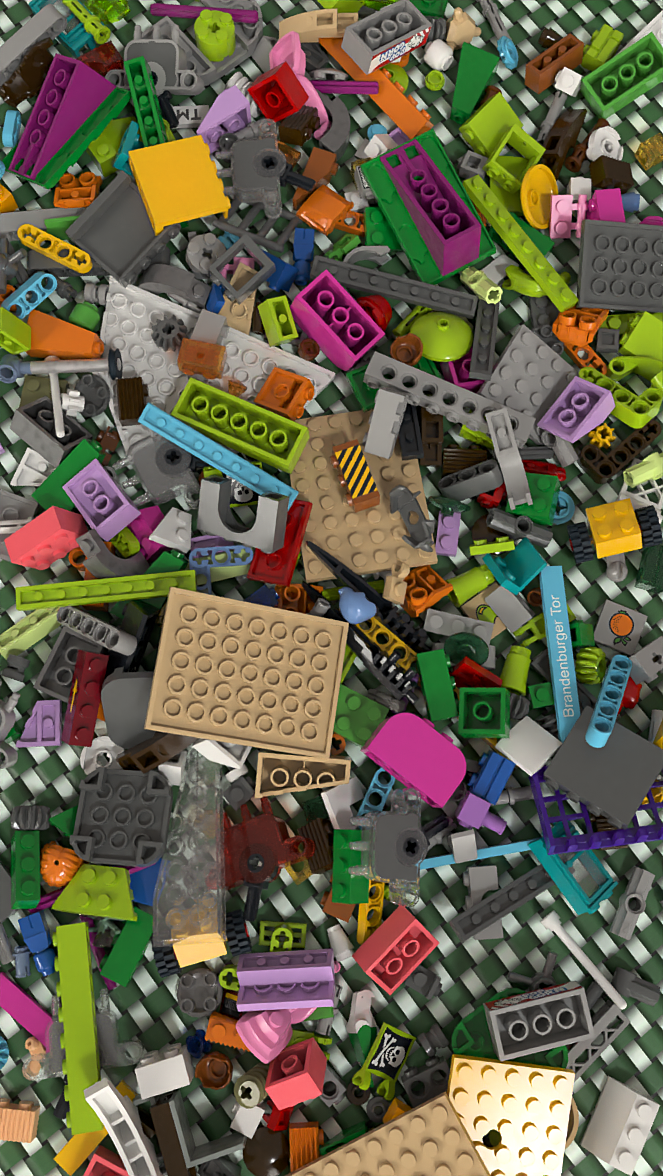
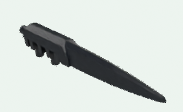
[306,541,431,653]
[301,580,419,705]

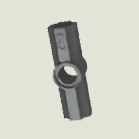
[486,508,553,548]

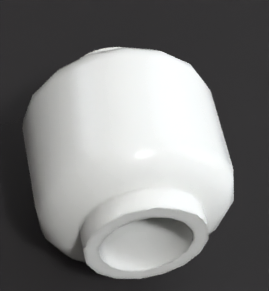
[424,39,454,71]

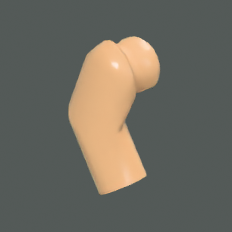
[25,1036,47,1074]

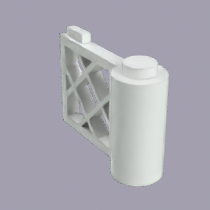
[616,458,663,524]

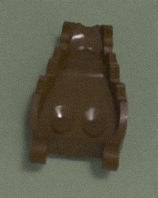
[0,37,54,108]

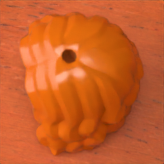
[40,841,90,887]

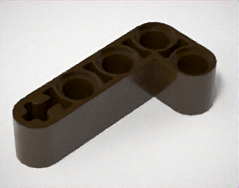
[577,420,662,485]

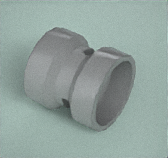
[84,282,109,306]

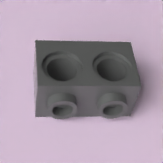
[401,1055,450,1108]

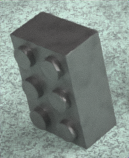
[10,396,93,468]
[33,626,109,703]

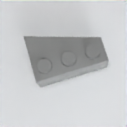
[362,386,410,459]

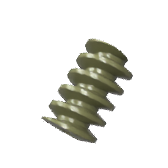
[234,1061,270,1109]

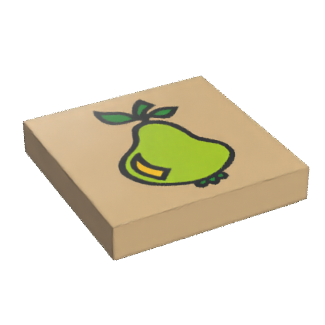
[460,582,507,639]

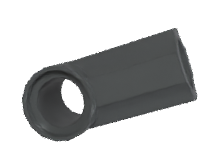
[611,966,660,1007]

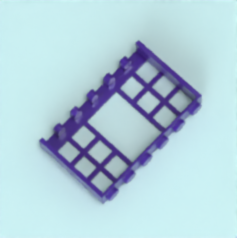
[528,765,663,855]

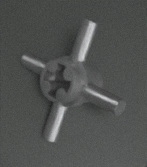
[0,238,27,294]
[507,951,558,992]

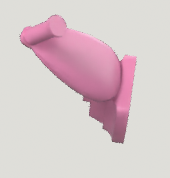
[269,31,332,140]
[235,961,341,1064]

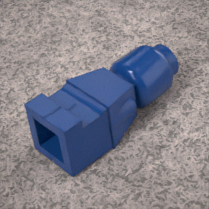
[292,228,315,286]
[18,910,56,977]

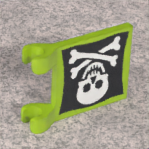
[203,461,262,508]
[352,1022,416,1101]

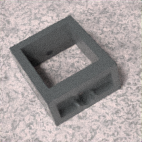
[208,233,276,305]

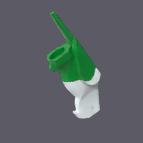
[346,989,377,1088]

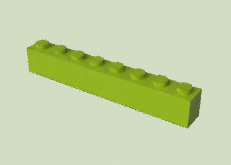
[53,922,104,1135]

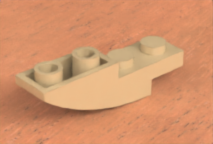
[279,8,359,43]

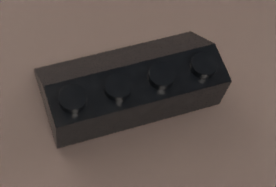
[104,600,161,679]

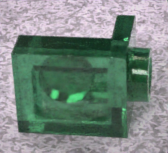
[302,796,330,824]

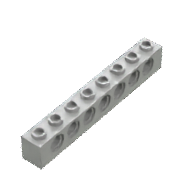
[363,351,536,449]

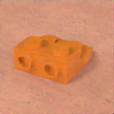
[253,367,315,422]

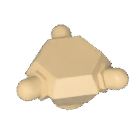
[445,7,481,51]

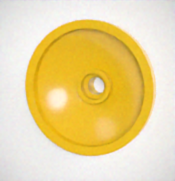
[520,164,558,229]

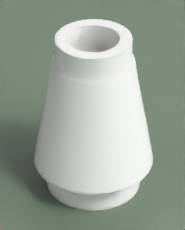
[327,924,354,962]

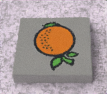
[593,600,648,657]

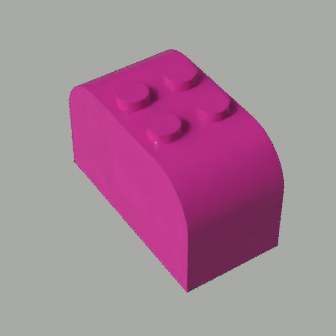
[290,269,385,371]
[360,713,466,808]

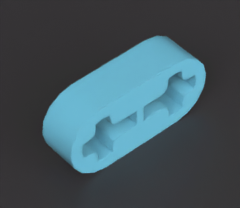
[2,110,21,148]

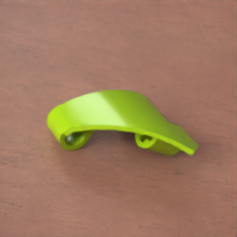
[605,356,663,401]

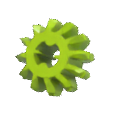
[575,647,607,685]

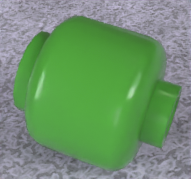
[69,301,100,332]

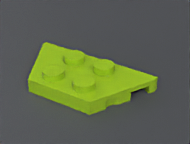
[52,864,138,921]

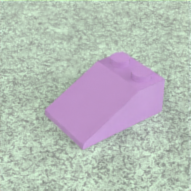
[196,85,251,154]
[537,376,615,443]
[62,459,141,542]

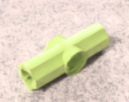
[460,267,503,304]
[623,452,663,488]

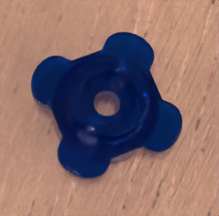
[186,1029,212,1059]

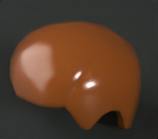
[390,333,423,366]
[194,1051,233,1090]

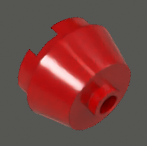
[356,294,392,332]

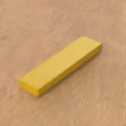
[54,1080,138,1176]

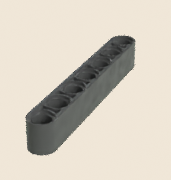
[27,247,171,278]

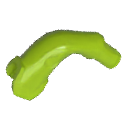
[502,265,571,297]

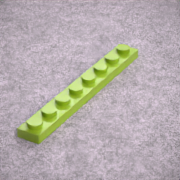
[462,174,579,313]
[16,570,198,611]

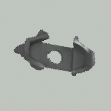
[389,484,435,552]

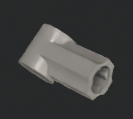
[541,430,579,468]

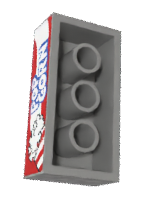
[341,0,432,75]
[483,981,595,1061]

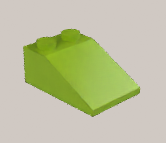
[86,116,143,178]

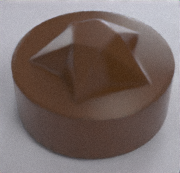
[298,338,320,361]

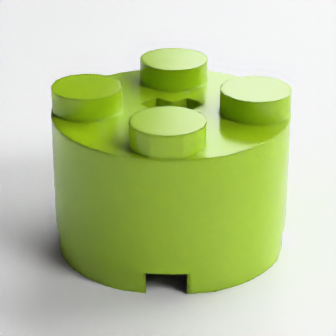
[194,9,236,62]

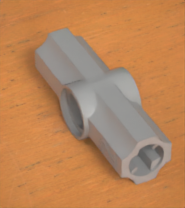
[609,866,655,941]

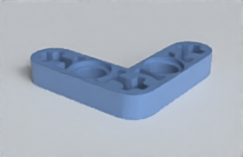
[189,545,253,595]

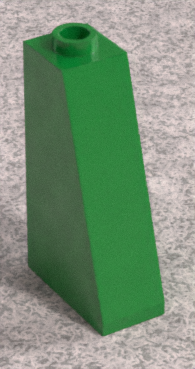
[450,42,500,125]
[31,439,106,513]
[110,549,189,632]

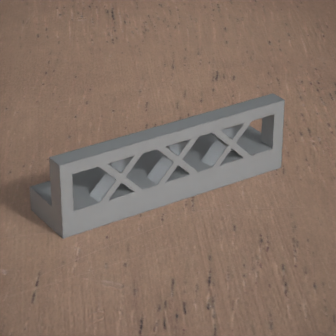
[566,999,630,1082]

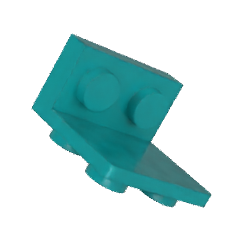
[113,120,144,177]
[482,537,547,595]

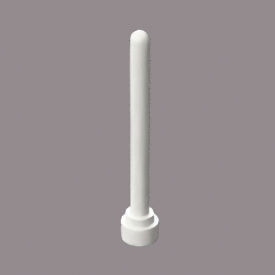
[44,356,65,438]
[540,910,627,1009]

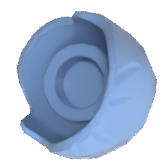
[338,587,376,625]

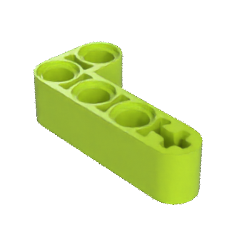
[578,367,663,429]

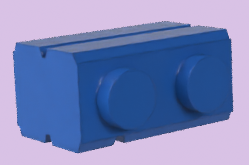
[467,750,516,805]

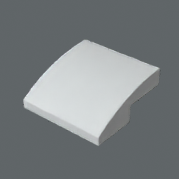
[495,716,563,776]

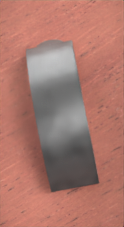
[316,90,350,162]
[138,264,212,308]
[75,528,150,579]

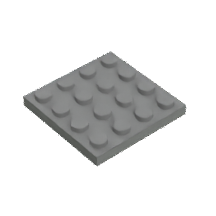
[477,324,579,445]

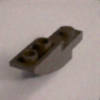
[541,109,587,181]
[418,391,443,467]
[115,731,198,774]

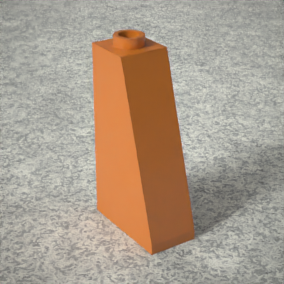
[25,309,104,360]

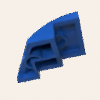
[109,858,172,908]

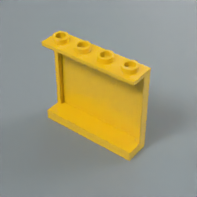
[128,135,231,236]

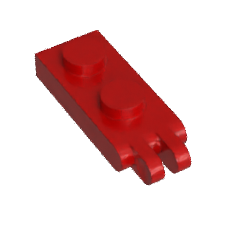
[522,460,566,481]

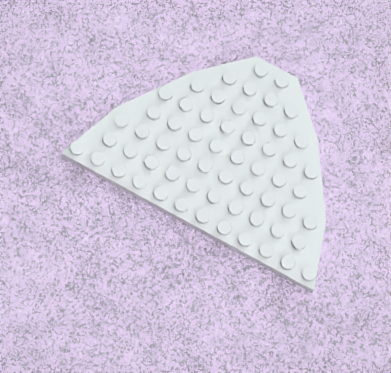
[100,276,335,479]

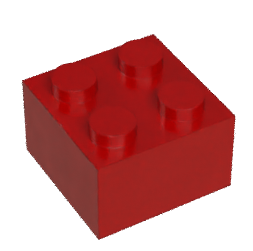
[247,61,309,125]

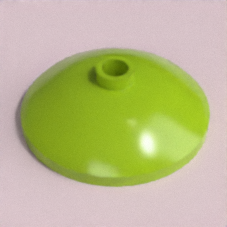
[410,312,473,362]

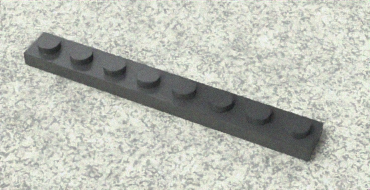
[310,255,479,319]

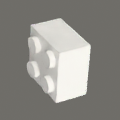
[134,1043,195,1100]

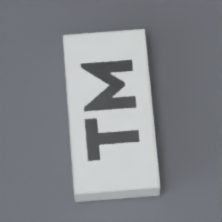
[173,105,209,129]

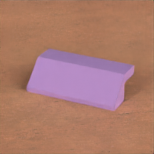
[236,948,335,1012]

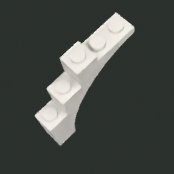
[83,1077,164,1176]

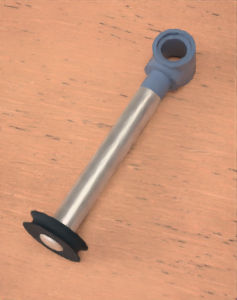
[0,348,123,383]

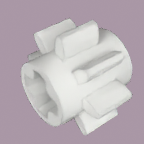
[60,389,85,417]

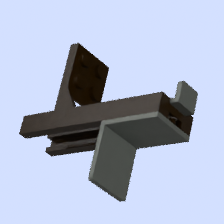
[132,1088,247,1176]

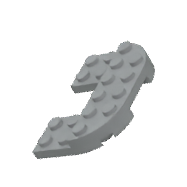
[142,0,263,86]

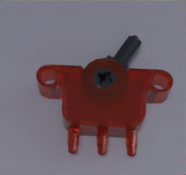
[205,796,316,921]

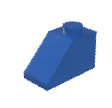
[260,249,299,292]

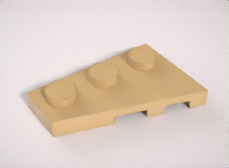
[218,262,258,336]

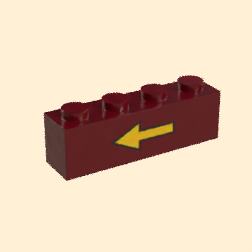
[61,649,109,747]

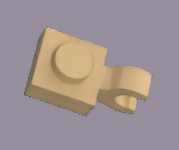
[382,563,410,605]

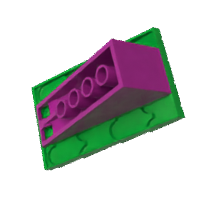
[1,53,132,190]
[360,129,496,285]

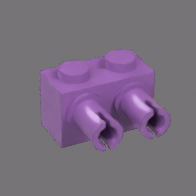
[454,789,507,835]

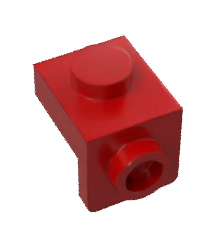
[476,482,507,509]

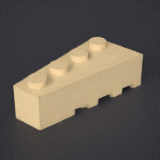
[255,749,351,799]

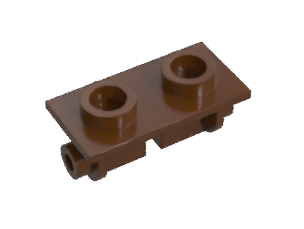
[95,426,120,467]

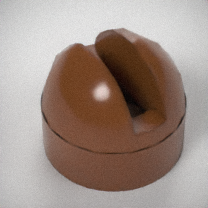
[527,587,542,606]

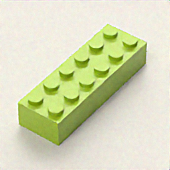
[171,377,310,474]

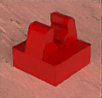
[262,1100,294,1131]

